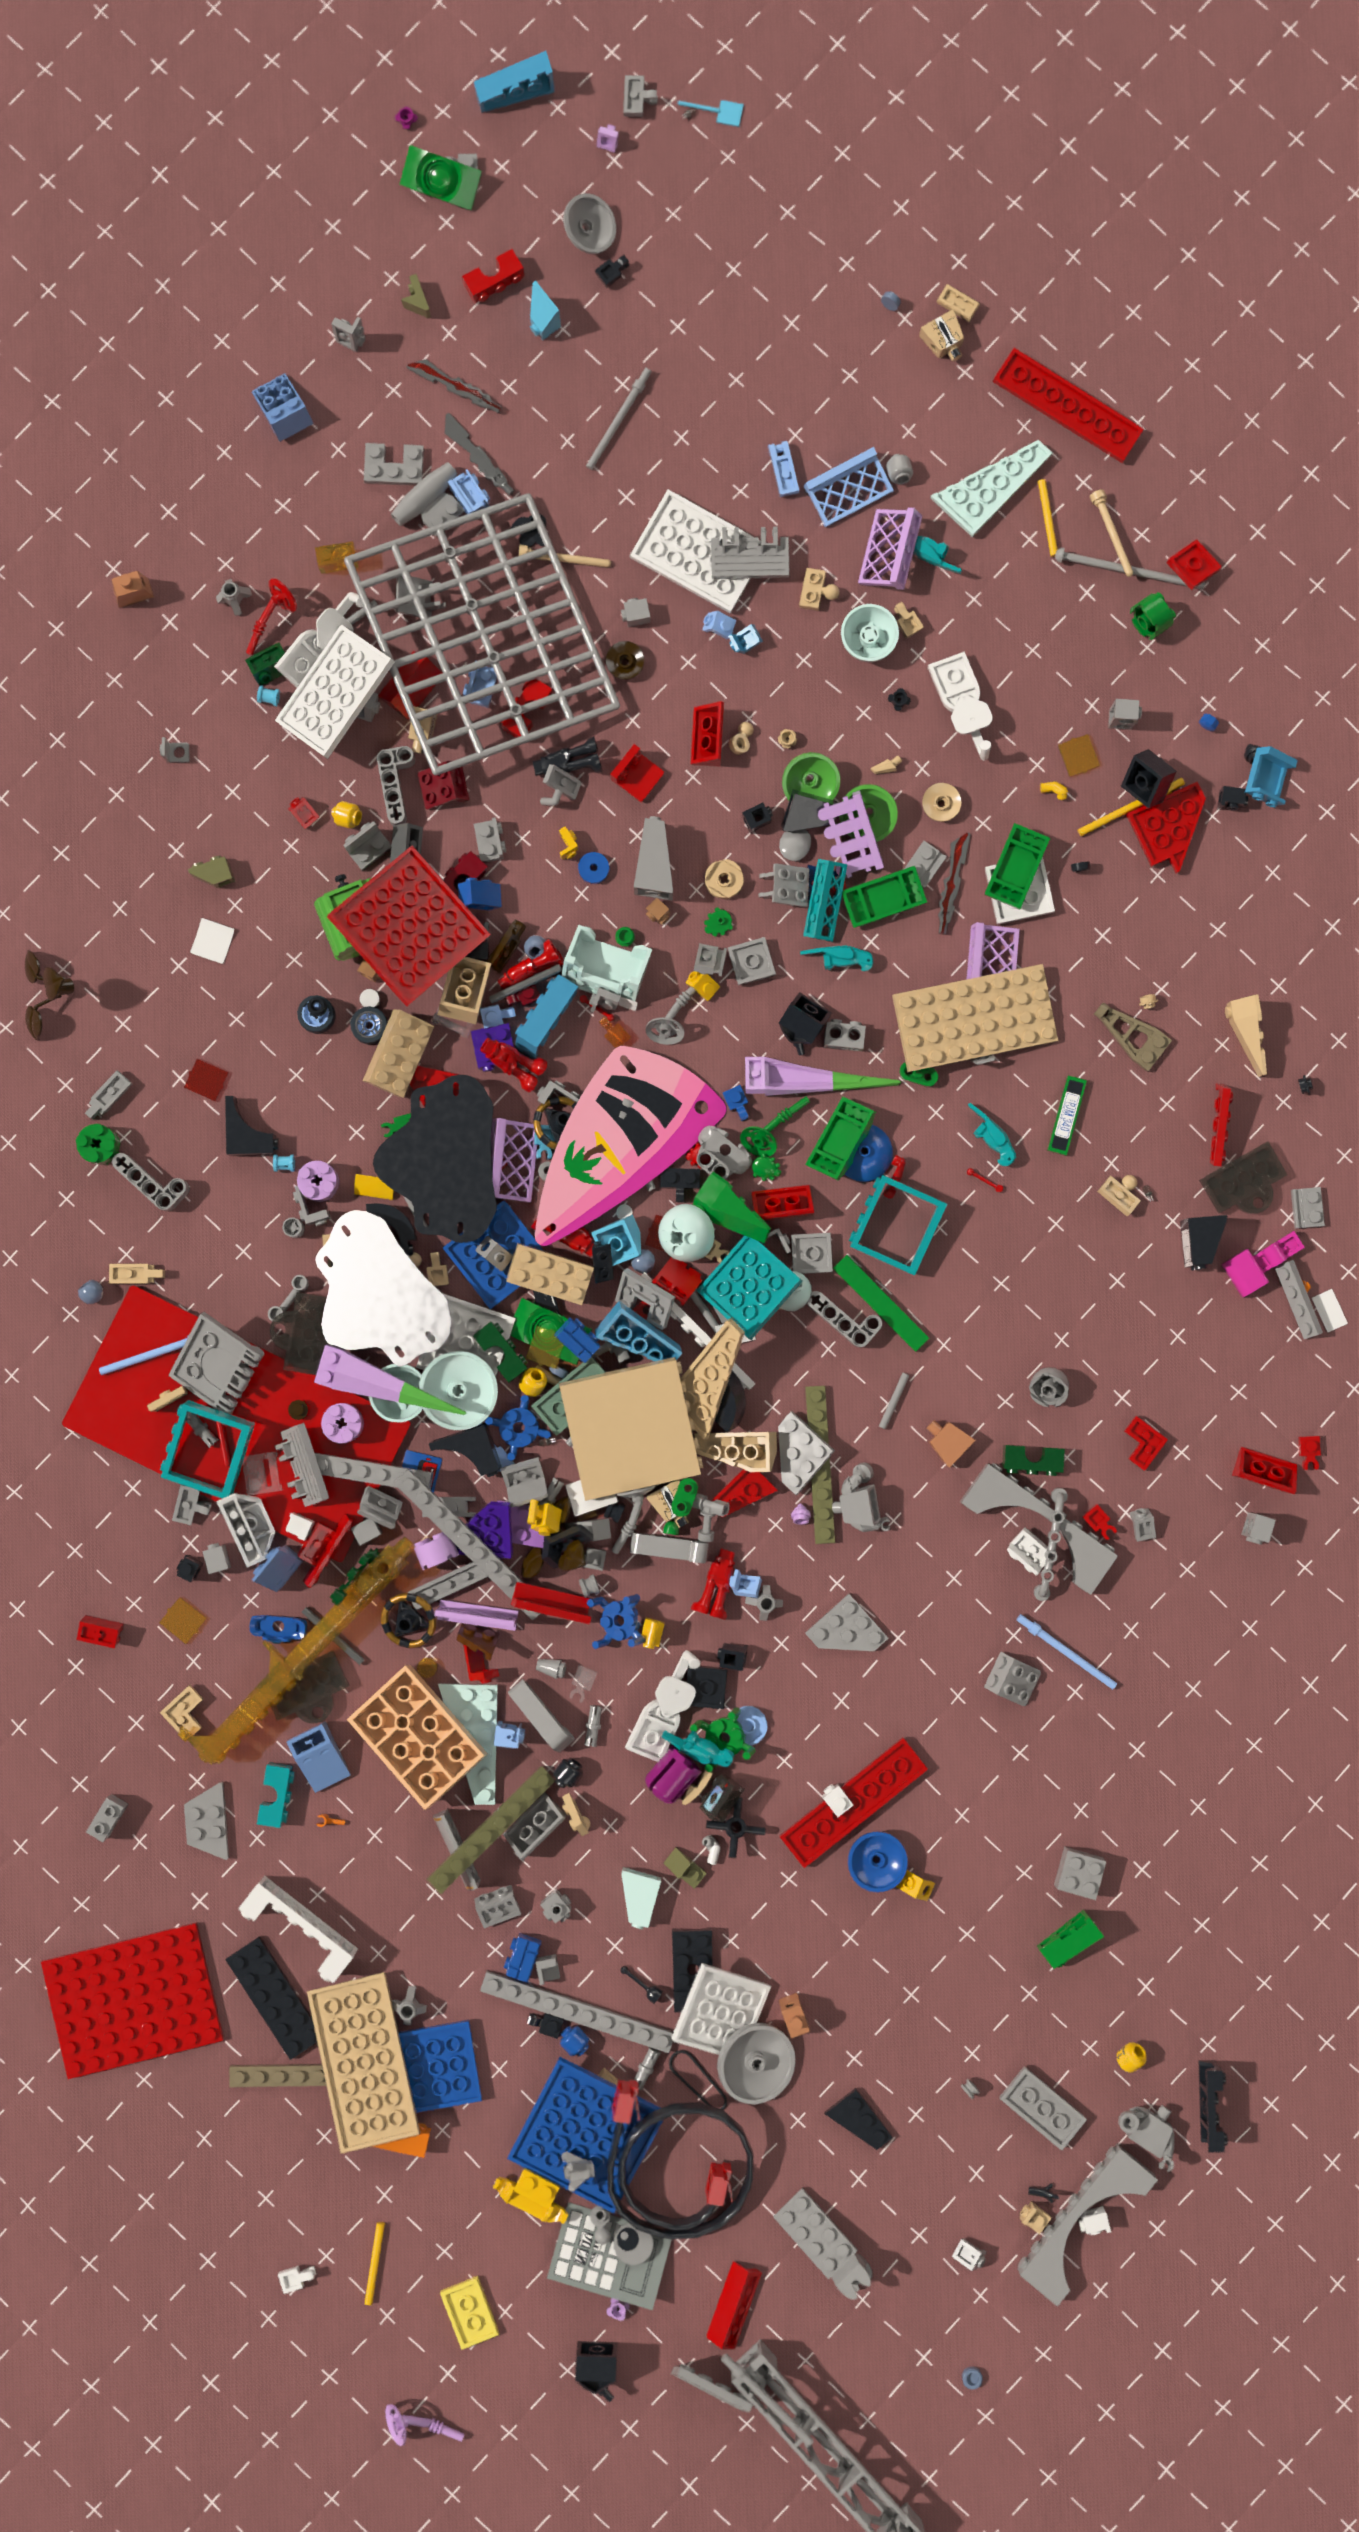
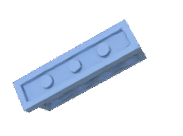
[803,447,894,527]

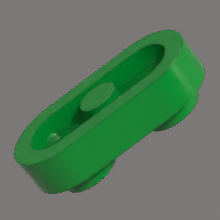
[899,1062,938,1087]
[671,1478,698,1517]

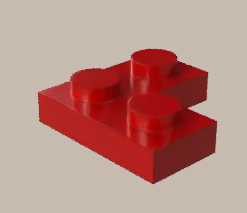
[1124,1416,1168,1471]

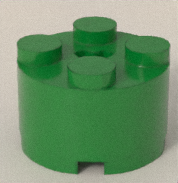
[1130,592,1176,640]
[76,1124,120,1165]

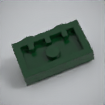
[245,642,285,686]

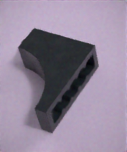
[225,1096,279,1156]
[429,1423,502,1477]

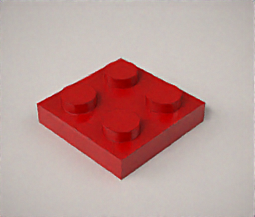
[1167,539,1222,590]

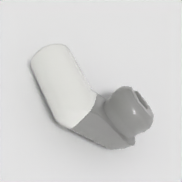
[702,1835,721,1865]

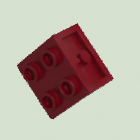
[418,761,470,810]

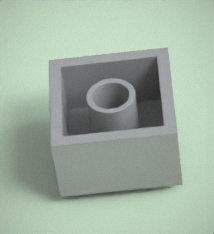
[1054,1846,1106,1900]

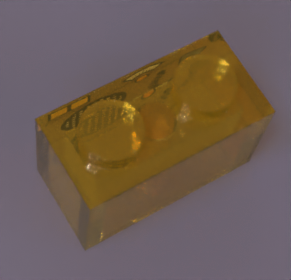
[315,541,359,574]

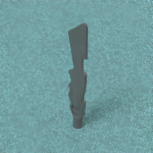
[445,413,515,496]

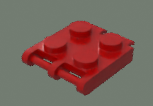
[651,1257,703,1306]

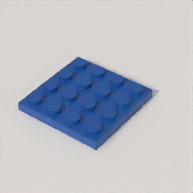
[442,1200,544,1310]
[398,2020,482,2113]

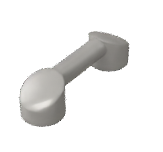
[268,1275,309,1322]

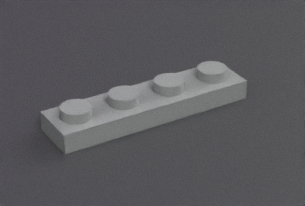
[1275,1260,1323,1339]
[408,1562,488,1610]

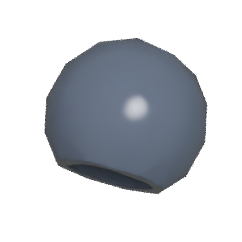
[524,935,546,959]
[631,1249,655,1274]
[78,1280,103,1304]

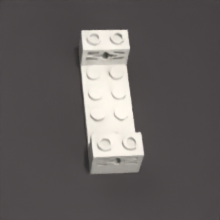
[239,1876,358,1983]

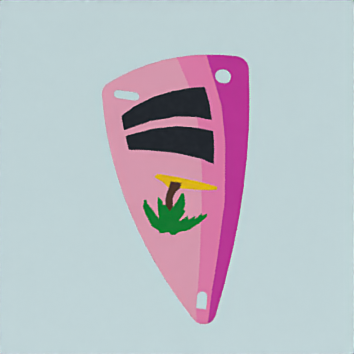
[535,1046,726,1246]

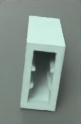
[622,1867,661,1929]

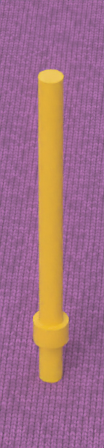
[1078,778,1185,836]

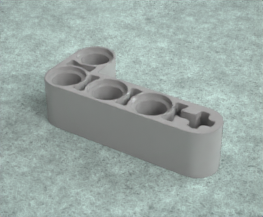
[377,746,415,826]
[112,1153,190,1211]
[807,1291,882,1348]
[630,1533,709,1563]
[508,1679,575,1753]

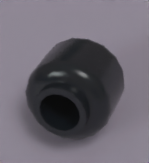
[554,1757,583,1788]

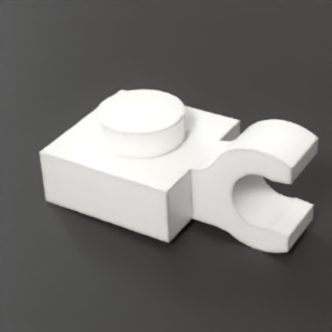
[278,2266,317,2294]

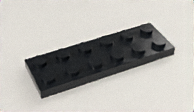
[225,1936,317,2060]

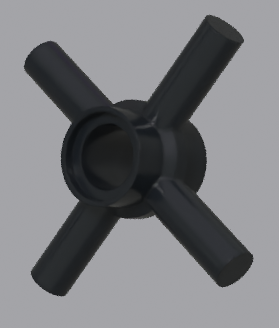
[706,1797,766,1859]

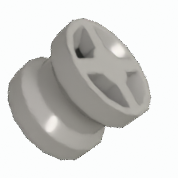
[579,1574,600,1598]

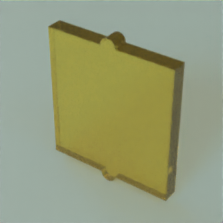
[1058,734,1100,777]
[526,1326,564,1369]
[159,1597,207,1644]

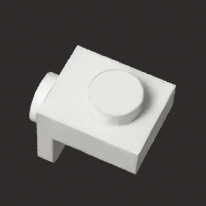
[822,1783,853,1817]

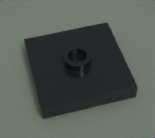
[687,1665,728,1709]

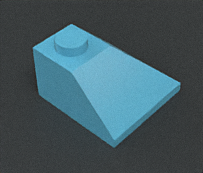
[530,280,561,340]
[591,1214,641,1266]

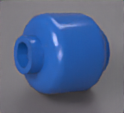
[560,2026,589,2057]

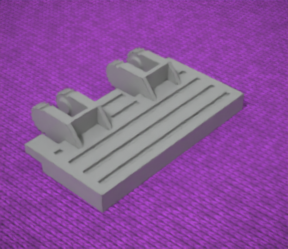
[711,527,789,578]
[275,1423,329,1507]

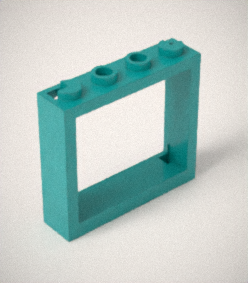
[848,1174,947,1276]
[160,1400,255,1499]

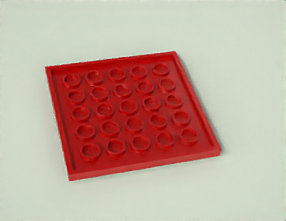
[326,846,491,1007]

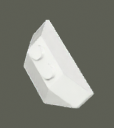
[217,1493,275,1567]

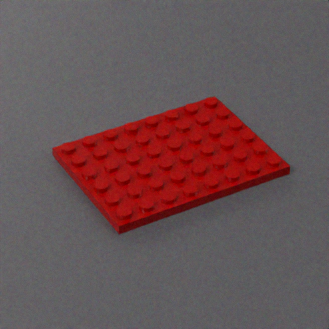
[41,1922,224,2079]

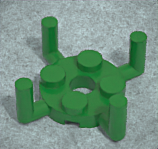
[690,1707,756,1772]

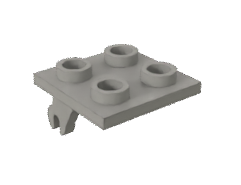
[396,576,446,618]
[759,863,809,907]

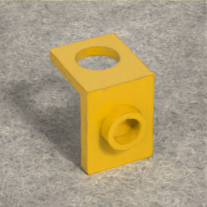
[896,1870,935,1901]

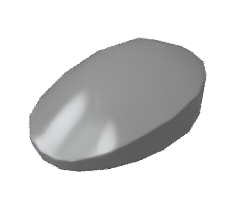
[779,829,811,861]

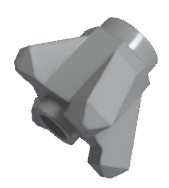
[216,579,252,616]
[745,1585,783,1621]
[392,1986,427,2025]
[562,2152,594,2192]

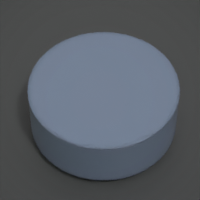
[881,291,901,311]
[549,1363,569,1378]
[962,2366,983,2389]

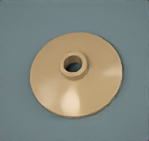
[922,783,961,822]

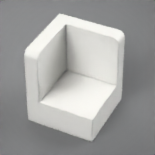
[286,1512,315,1541]

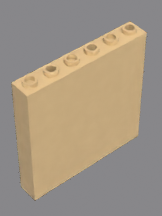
[559,1357,703,1501]

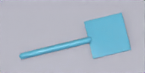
[678,100,743,127]

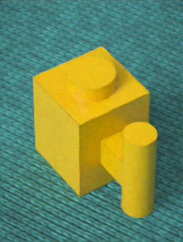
[527,1500,562,1536]
[641,1618,665,1649]

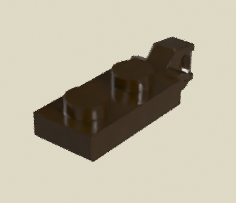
[487,919,526,973]

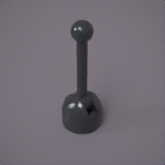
[620,1966,663,2004]

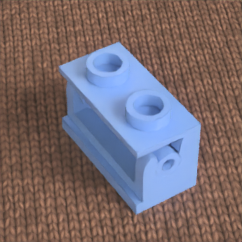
[448,469,490,514]
[494,1721,525,1748]

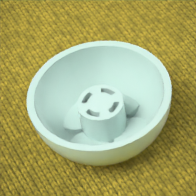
[841,604,899,662]
[658,1204,715,1262]
[369,1364,422,1422]

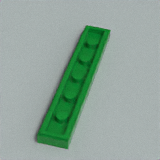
[833,1255,929,1352]

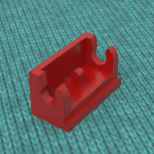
[76,1615,124,1649]

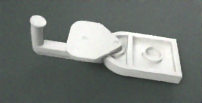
[274,592,363,688]
[928,652,992,761]
[625,1650,700,1762]

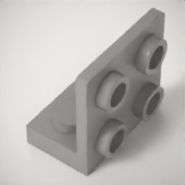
[343,821,392,871]

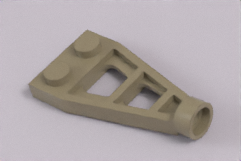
[1094,1002,1172,1072]

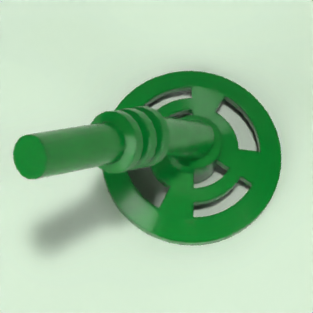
[740,1096,810,1157]

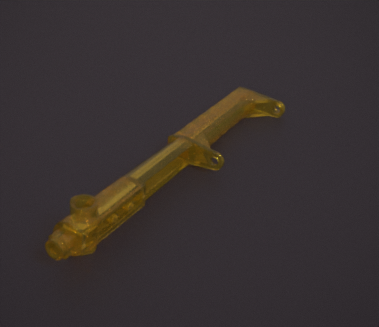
[178,1536,416,1765]

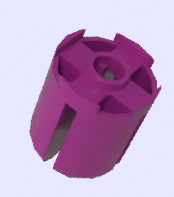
[645,1745,702,1804]

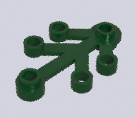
[329,1548,382,1607]

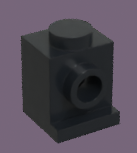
[1217,786,1249,811]
[742,802,773,834]
[176,1555,204,1583]
[717,1643,748,1671]

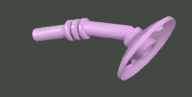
[385,2404,464,2446]

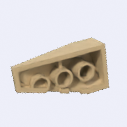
[695,1432,777,1472]

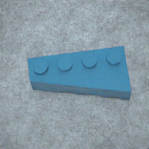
[474,51,555,113]
[515,974,578,1059]
[595,1301,682,1362]

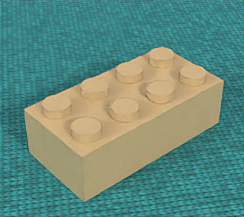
[363,1009,434,1098]
[506,1243,594,1305]

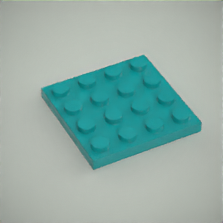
[696,1236,803,1340]

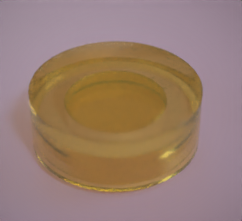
[417,1657,438,1678]

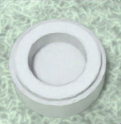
[360,989,380,1008]

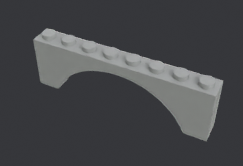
[960,1463,1118,1595]
[1017,2144,1158,2307]

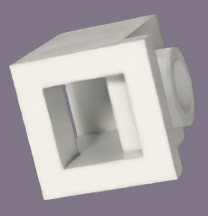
[1078,2206,1111,2235]

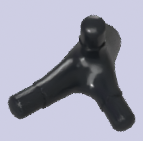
[1028,2183,1059,2203]

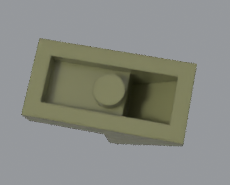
[401,274,431,318]
[664,1847,707,1889]

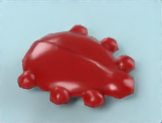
[686,1142,711,1169]

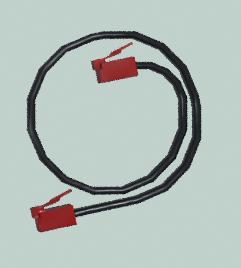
[607,2080,753,2239]

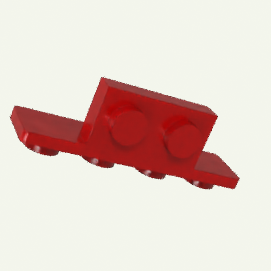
[297,1514,352,1588]

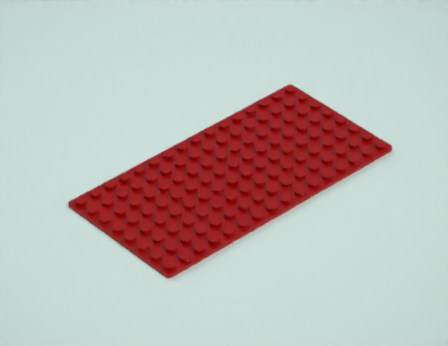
[62,1285,411,1562]

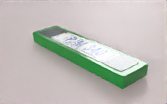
[1047,1075,1087,1156]

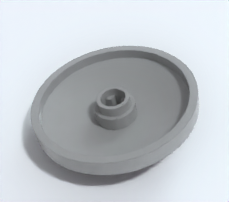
[717,2023,795,2104]

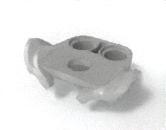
[696,1126,752,1179]

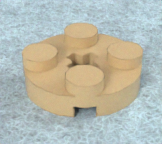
[705,859,743,900]

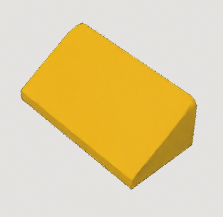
[354,1174,394,1200]

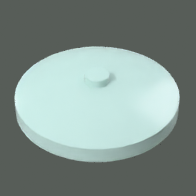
[418,1351,498,1430]

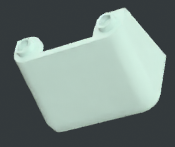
[562,925,652,1001]

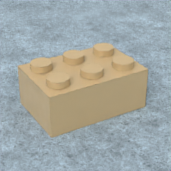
[438,957,491,1024]

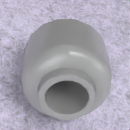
[886,454,914,485]

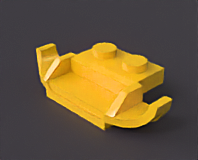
[493,2168,568,2224]

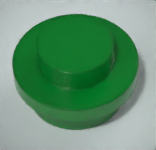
[615,927,635,947]

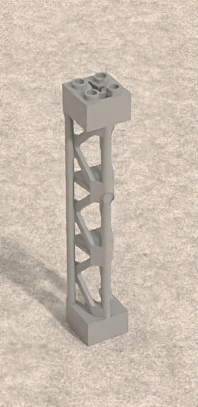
[731,2339,925,2532]

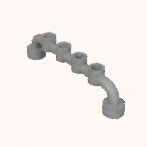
[1033,1488,1068,1601]

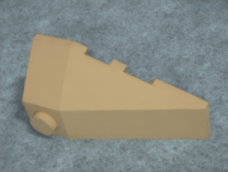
[1225,994,1267,1077]

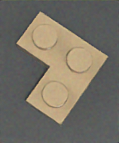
[160,1685,203,1742]

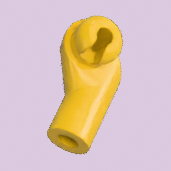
[1040,781,1068,800]

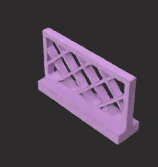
[858,507,922,590]
[967,922,1019,979]
[491,1118,537,1202]
[435,1599,519,1631]

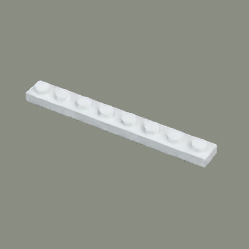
[641,1272,755,1390]

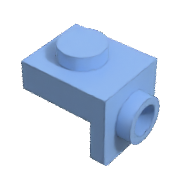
[703,611,736,639]
[730,1569,762,1598]

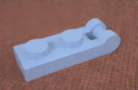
[768,441,799,497]

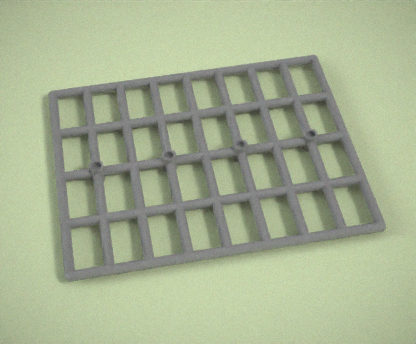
[344,493,621,775]

